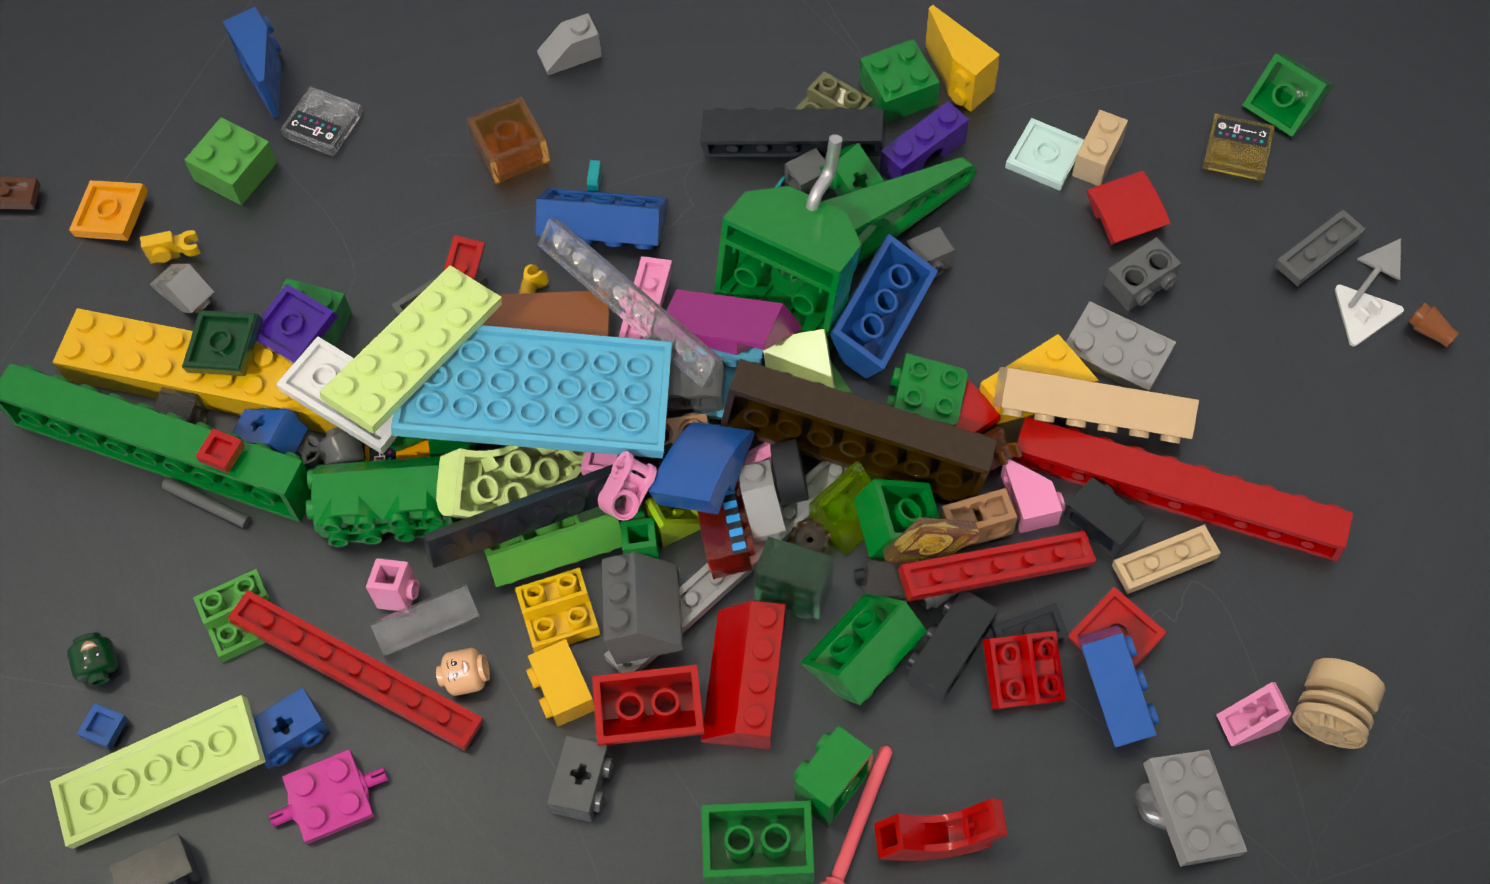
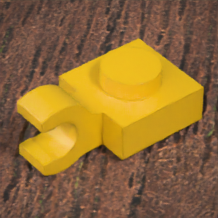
[140,230,200,264]

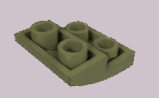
[795,71,873,109]

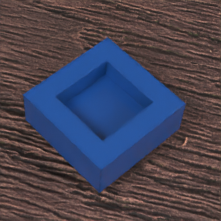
[76,703,128,750]

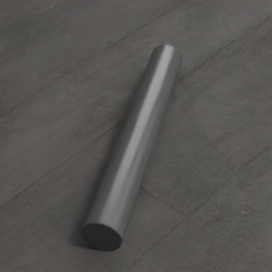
[162,477,251,529]

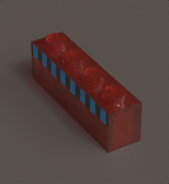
[697,481,756,579]

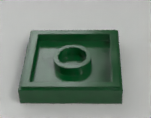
[182,310,262,376]

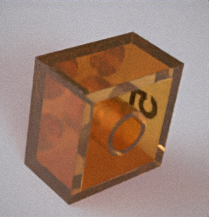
[466,96,550,185]

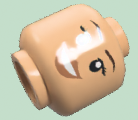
[436,648,490,696]

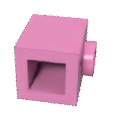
[366,559,420,612]

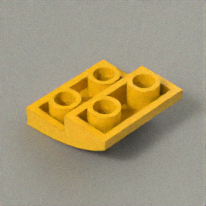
[515,568,601,653]

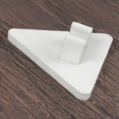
[1335,285,1404,347]

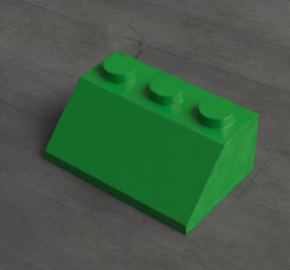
[800,591,927,705]

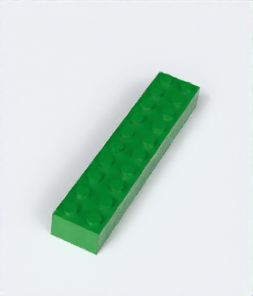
[0,363,311,522]

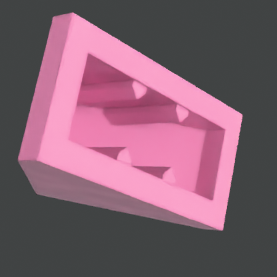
[1216,682,1291,746]

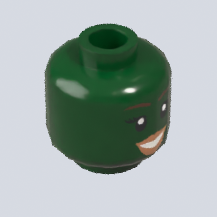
[67,632,118,686]

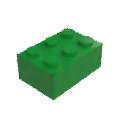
[701,800,814,884]

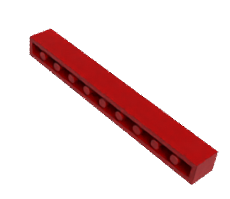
[1012,417,1354,562]

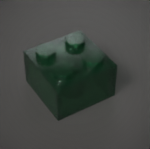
[754,536,833,619]

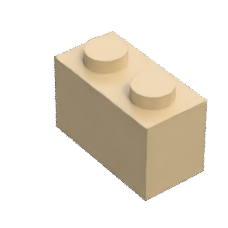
[1072,110,1128,186]

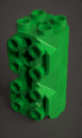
[306,456,457,547]

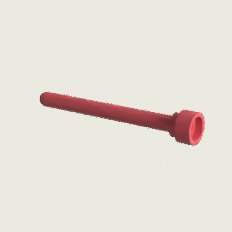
[820,745,893,884]

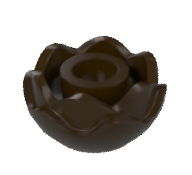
[789,519,831,561]

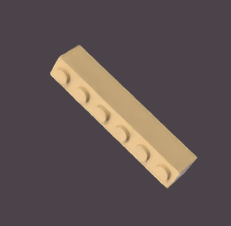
[993,367,1199,444]

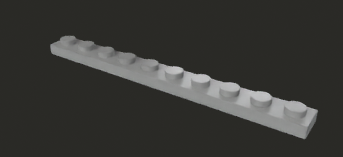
[604,461,861,673]

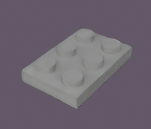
[1066,302,1176,392]
[1143,750,1247,867]

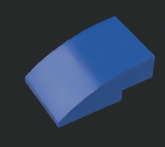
[649,422,754,514]

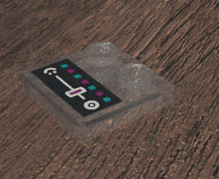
[280,86,363,156]

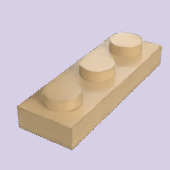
[1112,524,1221,594]

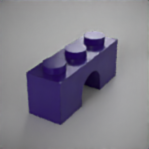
[880,101,969,180]

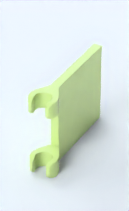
[763,329,835,389]

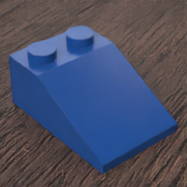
[223,7,281,119]

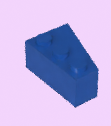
[1078,625,1160,748]

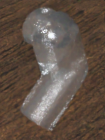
[1135,783,1167,831]

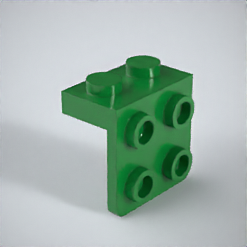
[885,353,968,427]

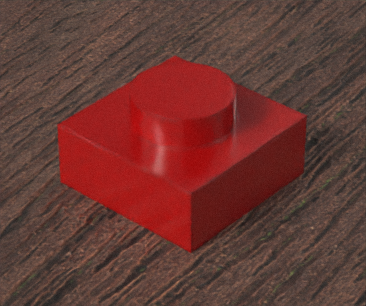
[196,429,245,473]

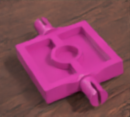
[268,749,389,845]

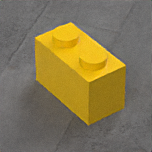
[526,639,595,727]

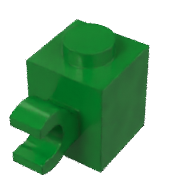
[620,506,660,559]

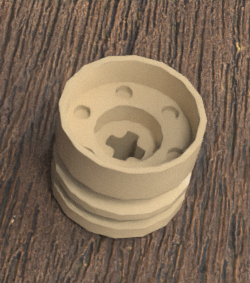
[1292,658,1386,749]

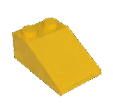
[925,5,1000,112]

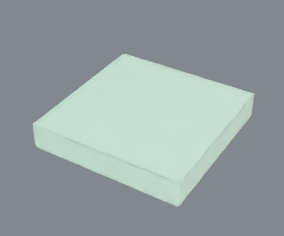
[1005,118,1084,191]

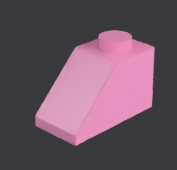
[1001,459,1065,533]

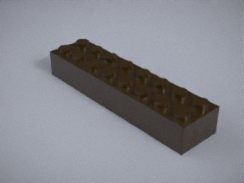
[720,359,997,502]

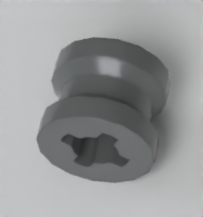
[295,435,324,470]

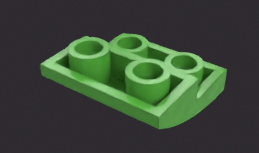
[193,569,273,663]

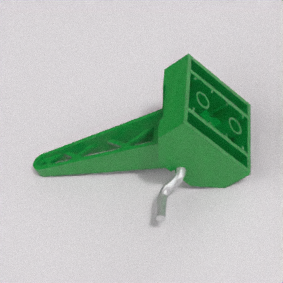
[714,134,977,353]

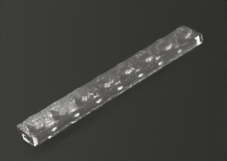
[537,219,724,388]

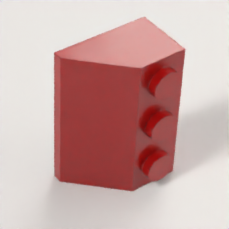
[592,665,704,746]

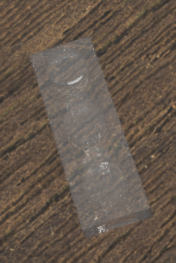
[370,583,479,656]

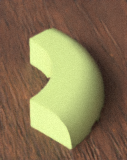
[436,445,585,519]

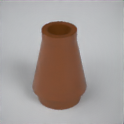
[1408,302,1459,347]

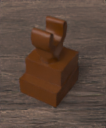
[983,426,1022,470]

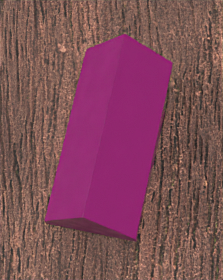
[658,289,801,355]

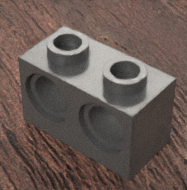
[1104,237,1181,311]

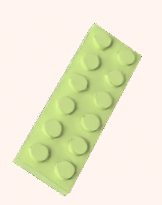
[319,265,502,434]
[50,695,266,849]

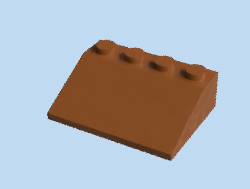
[482,290,611,337]

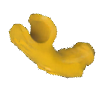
[519,264,549,294]

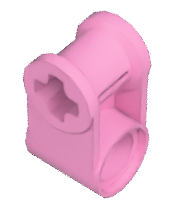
[598,451,657,521]

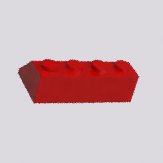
[701,601,786,750]

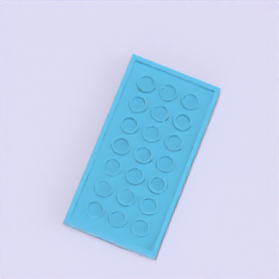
[391,325,672,459]

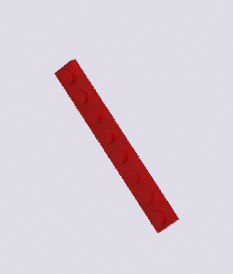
[228,590,483,751]

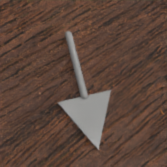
[1348,238,1401,308]

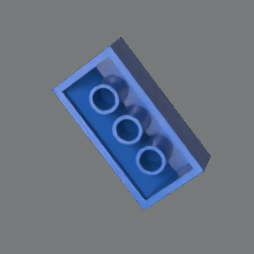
[535,188,668,249]
[830,234,938,379]

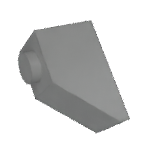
[537,13,602,75]
[149,264,214,313]
[739,459,787,543]

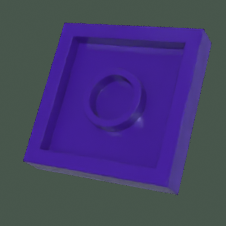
[256,284,338,364]

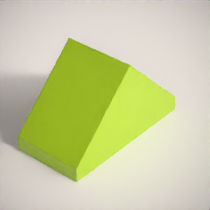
[645,498,709,548]

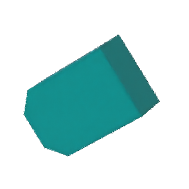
[587,160,602,191]

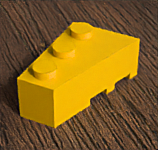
[979,334,1099,424]

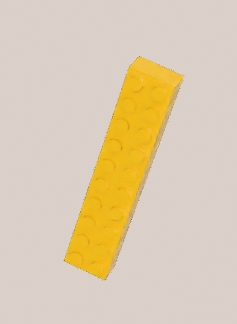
[53,308,337,433]

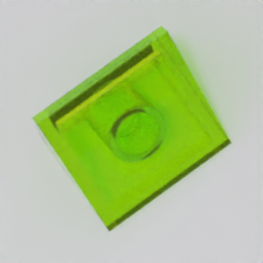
[809,461,871,555]

